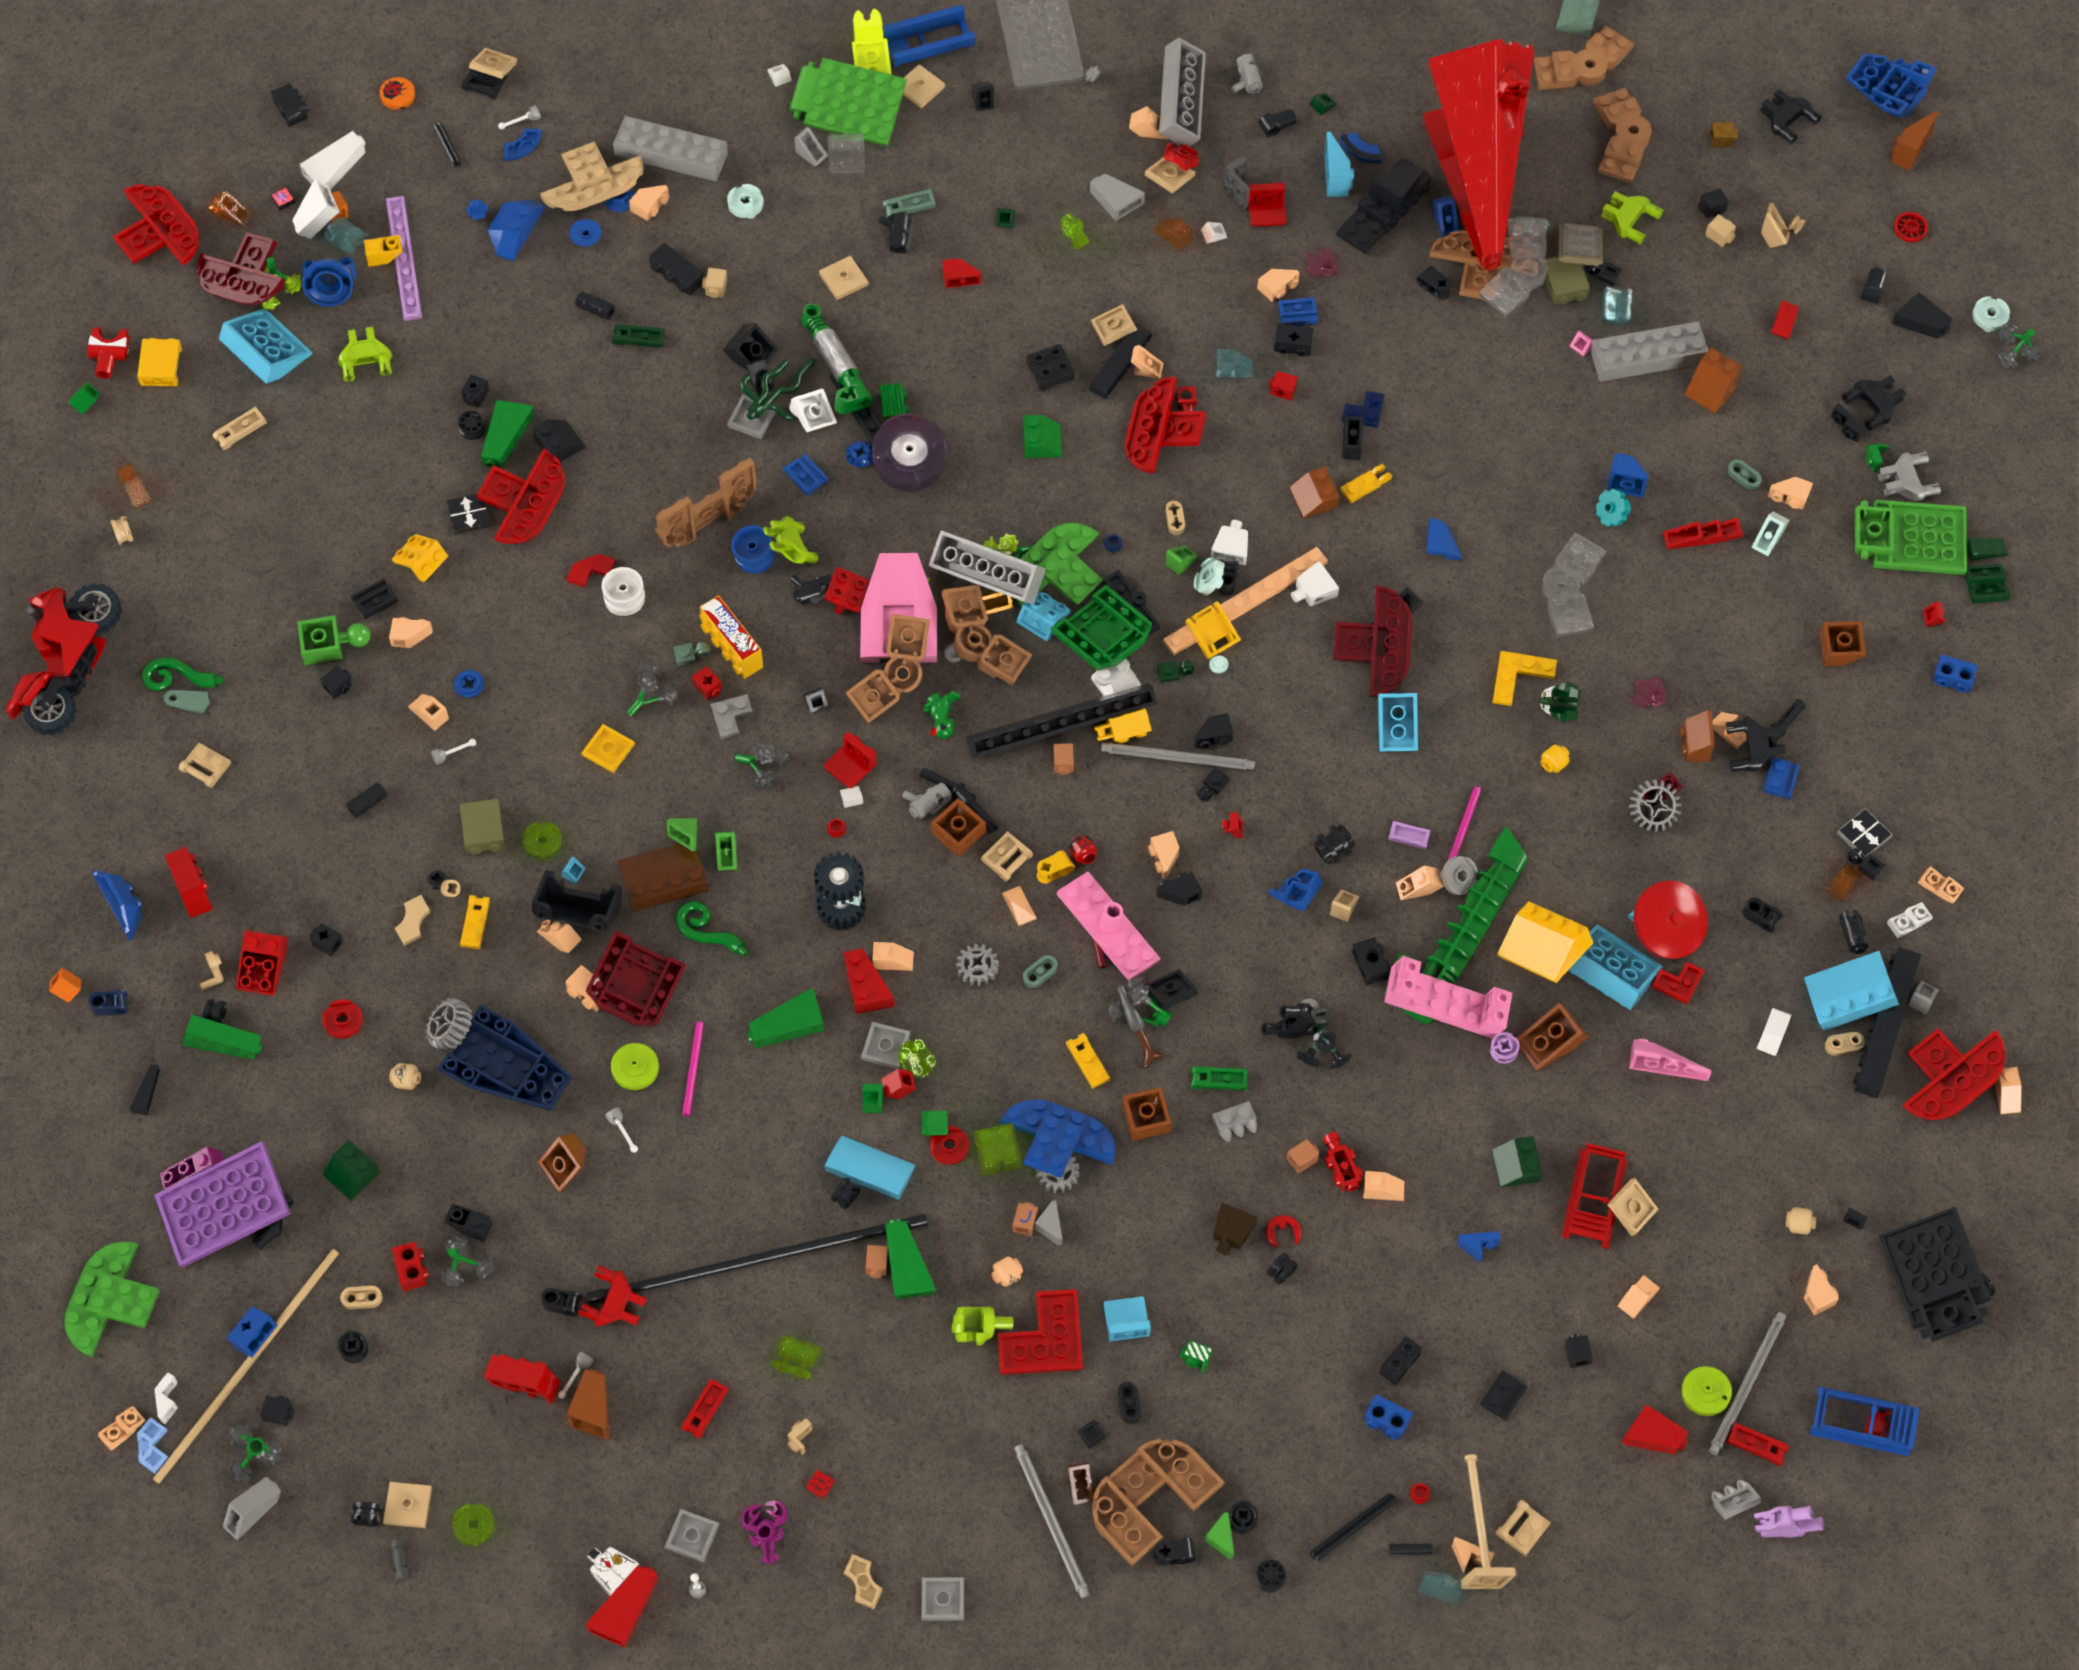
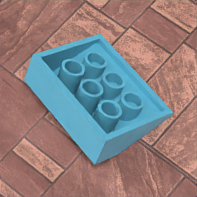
[219,308,312,384]
[1569,924,1663,1010]
[1804,951,1899,1031]

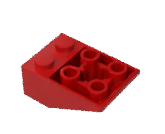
[236,930,289,996]

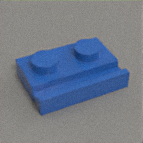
[1278,297,1318,326]
[784,453,828,496]
[1763,757,1800,800]

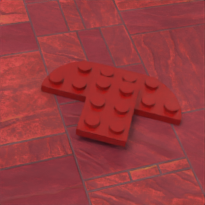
[113,184,199,266]
[1125,376,1207,473]
[477,448,565,544]
[1903,1028,2006,1120]

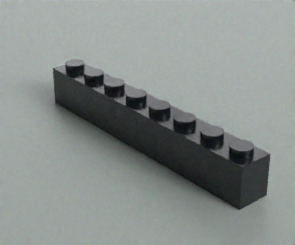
[1853,947,1921,1098]

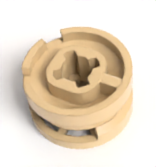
[111,516,134,545]

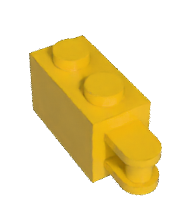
[1094,708,1152,743]

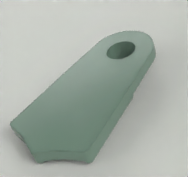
[164,690,210,714]

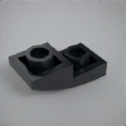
[1831,403,1861,442]

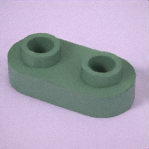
[1727,460,1762,490]
[1023,955,1058,988]

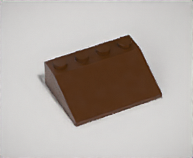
[618,843,709,912]

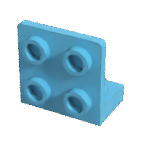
[1016,592,1071,641]
[1103,1297,1151,1342]

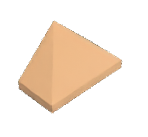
[1002,886,1037,926]

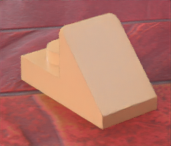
[1131,345,1164,379]
[1713,712,1747,749]
[1618,1275,1660,1319]
[1452,1537,1494,1573]

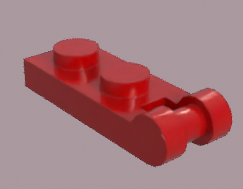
[681,1379,729,1439]
[1727,1423,1789,1466]

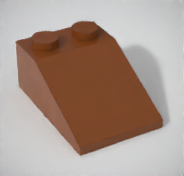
[1890,111,1939,171]
[1517,1003,1589,1071]

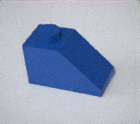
[1431,196,1459,238]

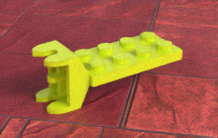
[852,9,892,75]

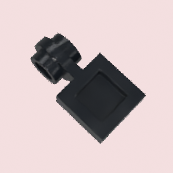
[1585,261,1622,286]
[1197,768,1230,802]
[1847,848,1885,880]

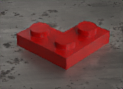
[1651,962,1705,1005]

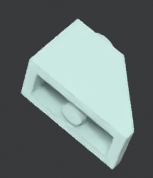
[1752,511,1790,556]

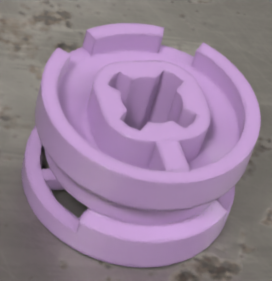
[1490,1032,1519,1064]

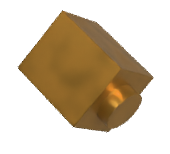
[1710,122,1738,147]

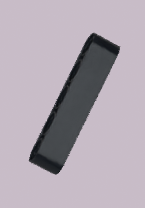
[1089,324,1152,399]

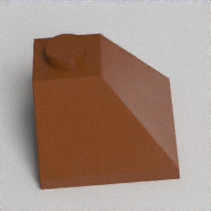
[538,1133,586,1193]

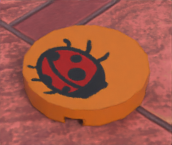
[379,77,415,110]

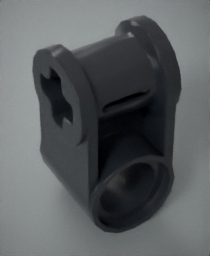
[1416,266,1451,300]
[1218,559,1239,596]
[1743,898,1783,932]
[541,1288,582,1317]
[1154,1538,1196,1566]

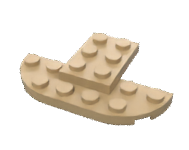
[540,142,644,211]

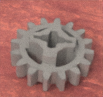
[956,944,999,986]
[1036,1157,1079,1194]

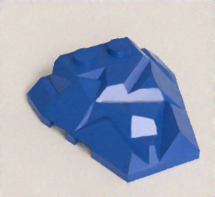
[1846,53,1936,118]

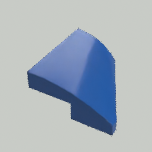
[1426,518,1462,560]
[1269,869,1323,911]

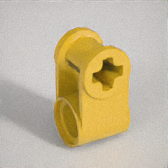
[1037,850,1075,884]

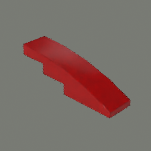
[1663,517,1743,549]

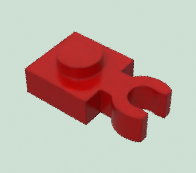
[1864,1408,1890,1438]

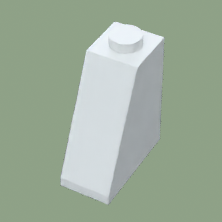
[292,180,339,239]

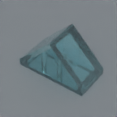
[1418,1572,1463,1605]

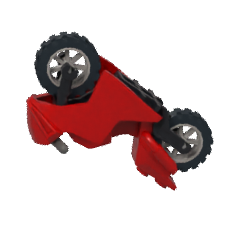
[6,583,122,735]

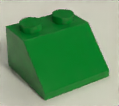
[1023,415,1062,458]

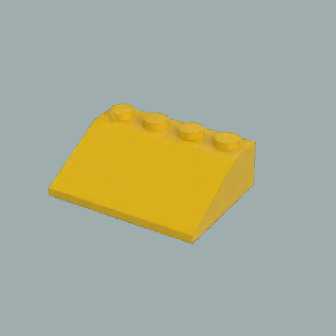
[1497,902,1593,983]

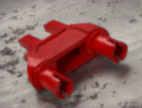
[578,1264,648,1326]

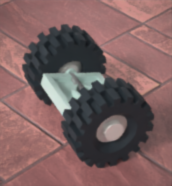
[814,852,866,930]

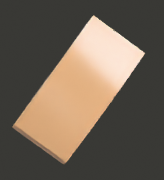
[1918,866,1964,903]
[99,1406,146,1451]

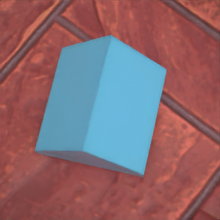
[561,857,586,884]

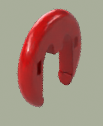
[1265,1215,1302,1248]

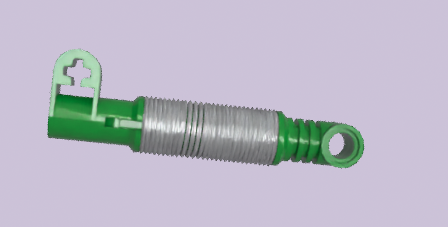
[801,303,873,414]

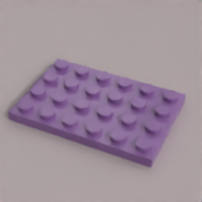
[155,1141,291,1268]

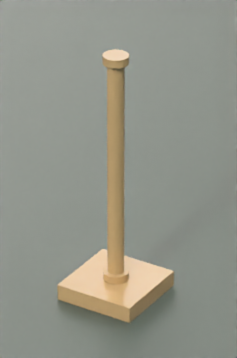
[1461,1454,1516,1589]

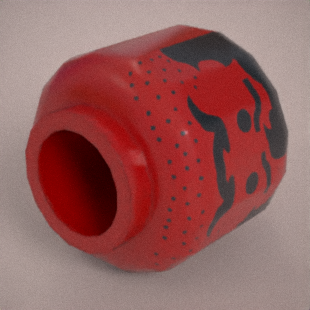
[1069,835,1098,864]

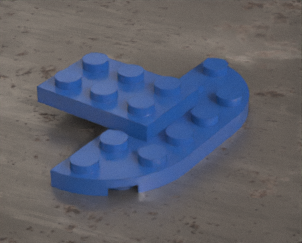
[1000,1099,1116,1178]

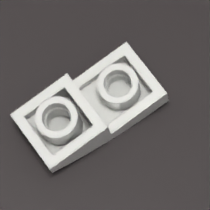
[1887,902,1933,938]

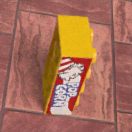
[699,595,763,679]

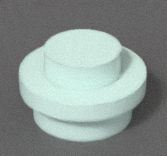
[1209,655,1228,674]

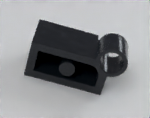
[271,83,309,127]

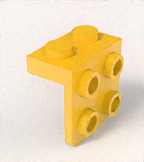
[392,534,448,582]

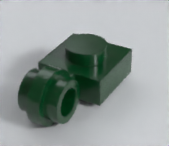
[1157,660,1195,683]

